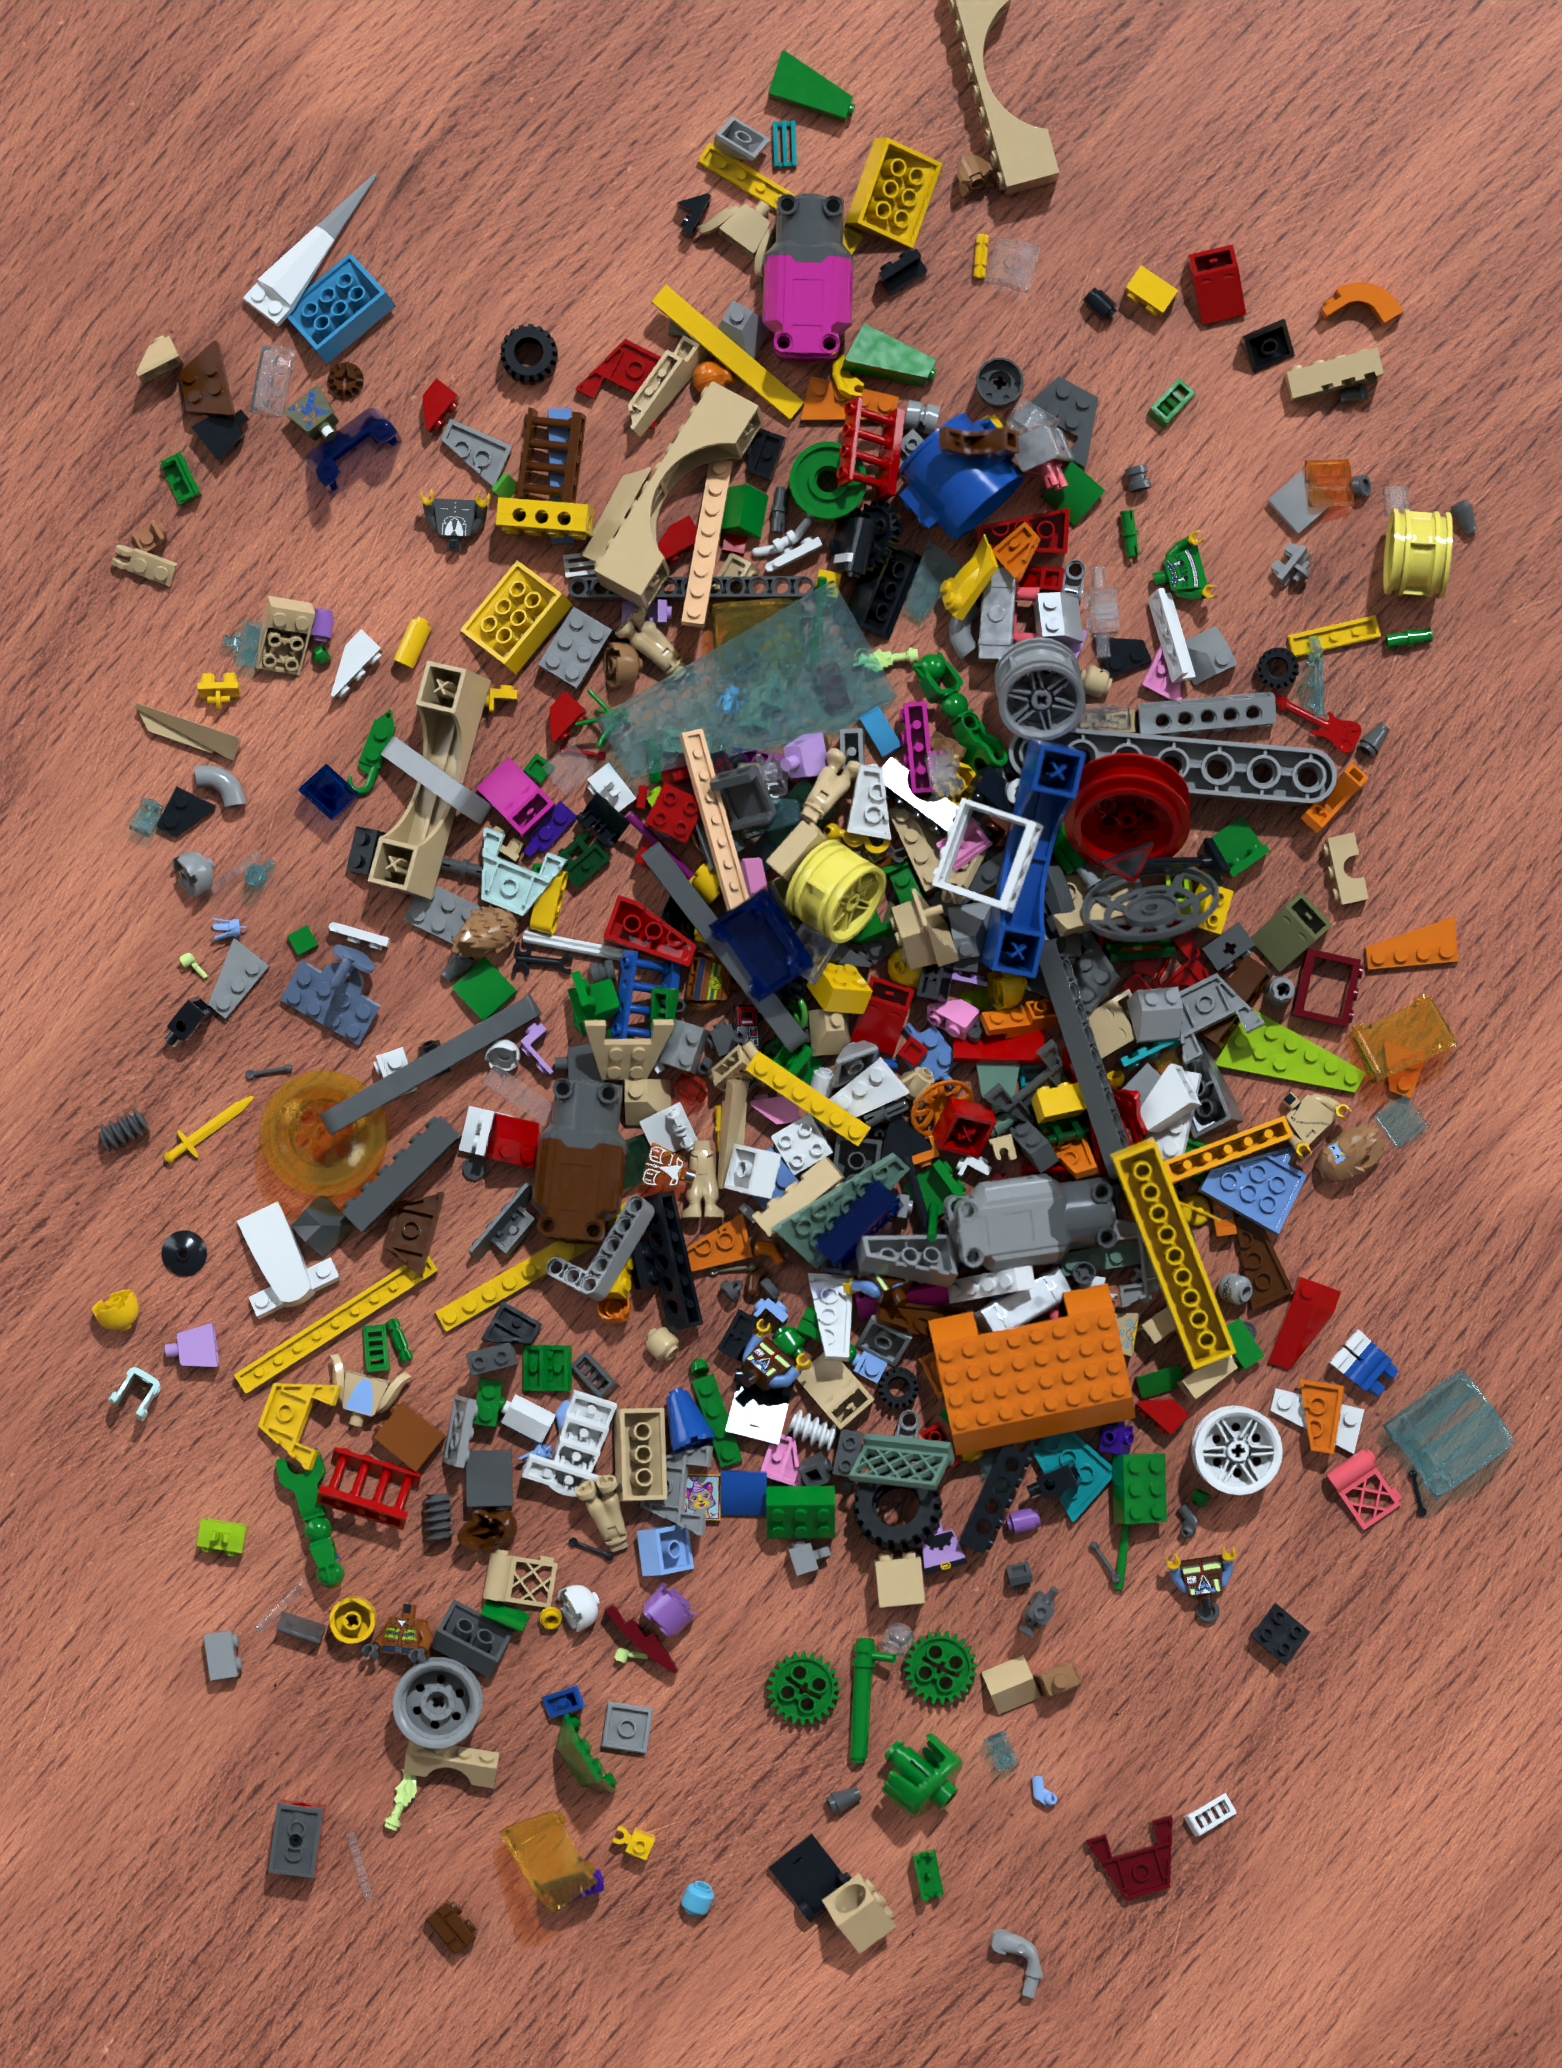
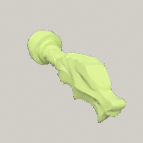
[852,647,919,671]
[384,1769,417,1831]

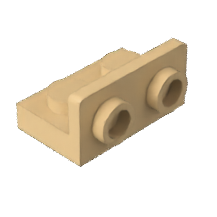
[710,552,760,609]

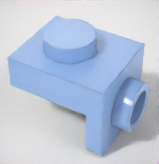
[753,1298,789,1322]

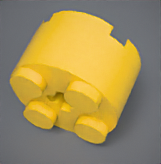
[689,863,722,906]
[329,1596,377,1644]

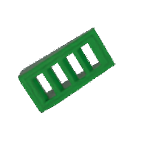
[1147,378,1196,428]
[650,986,679,1036]
[363,1324,391,1372]

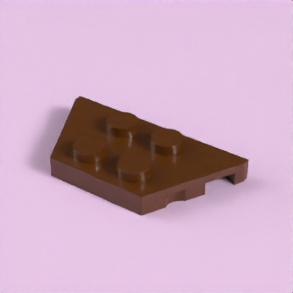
[179,340,236,419]
[383,1192,445,1277]

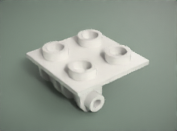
[639,1102,698,1160]

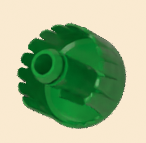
[882,1733,963,1818]

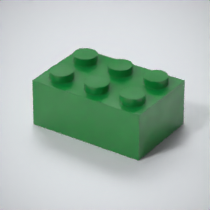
[1112,1452,1167,1524]
[766,1486,835,1539]

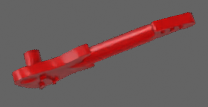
[1270,689,1362,754]
[1113,1089,1147,1144]

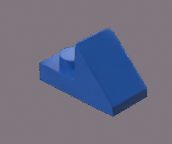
[541,1684,585,1719]

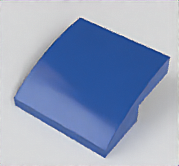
[721,1470,767,1516]

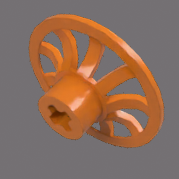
[910,1080,974,1137]

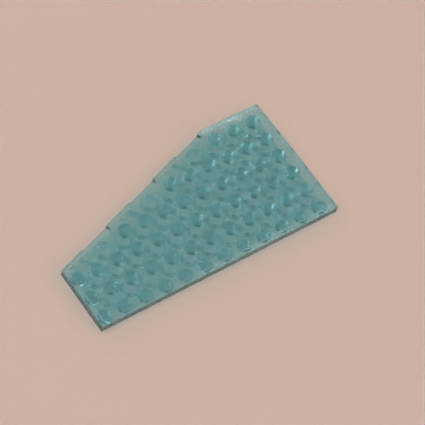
[596,580,898,778]

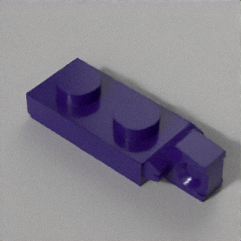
[523,801,577,858]

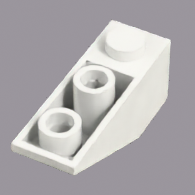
[331,629,382,699]

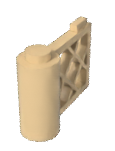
[483,1548,558,1608]

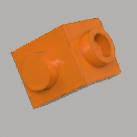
[912,1135,943,1169]

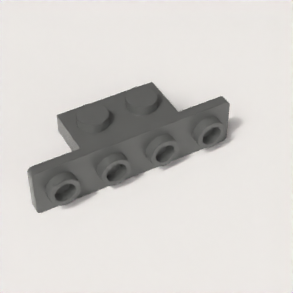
[468,1182,538,1260]

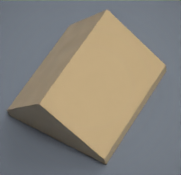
[981,1655,1041,1714]

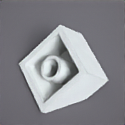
[724,1143,781,1199]

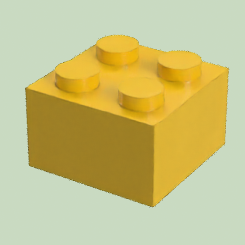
[806,963,873,1014]

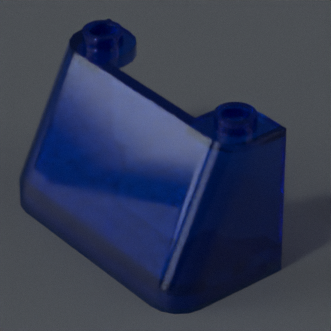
[306,408,402,495]
[708,890,814,1002]

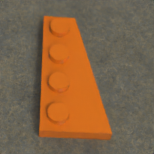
[800,376,899,421]
[1365,916,1458,970]

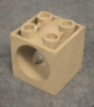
[874,1551,925,1608]
[822,1874,897,1954]

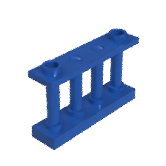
[611,950,682,1039]

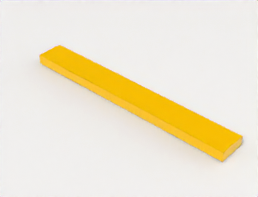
[697,143,863,255]
[650,284,804,420]

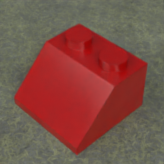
[485,1113,539,1169]

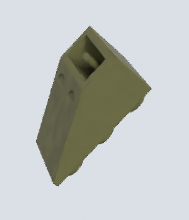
[1250,891,1332,972]

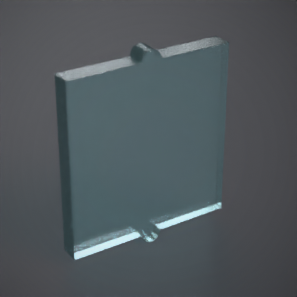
[1375,1094,1429,1147]

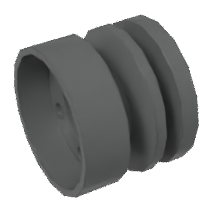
[976,357,1024,409]

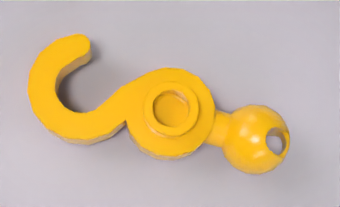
[823,823,890,854]

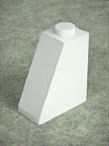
[1140,1063,1201,1133]

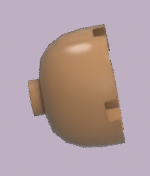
[603,642,643,687]

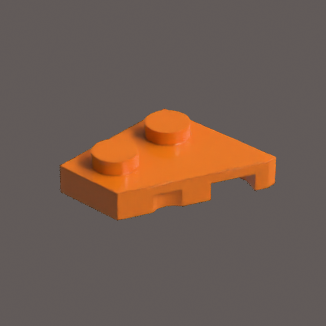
[992,522,1041,582]

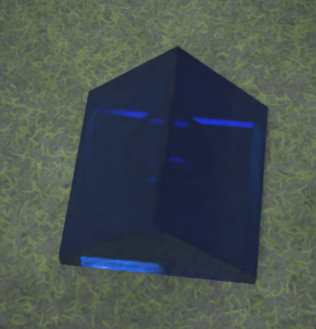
[298,764,360,821]

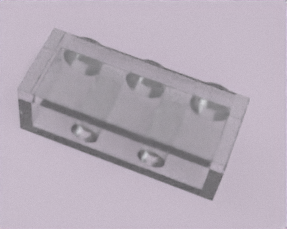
[249,345,296,417]

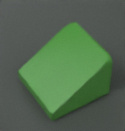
[492,473,516,498]

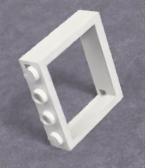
[932,798,1043,913]

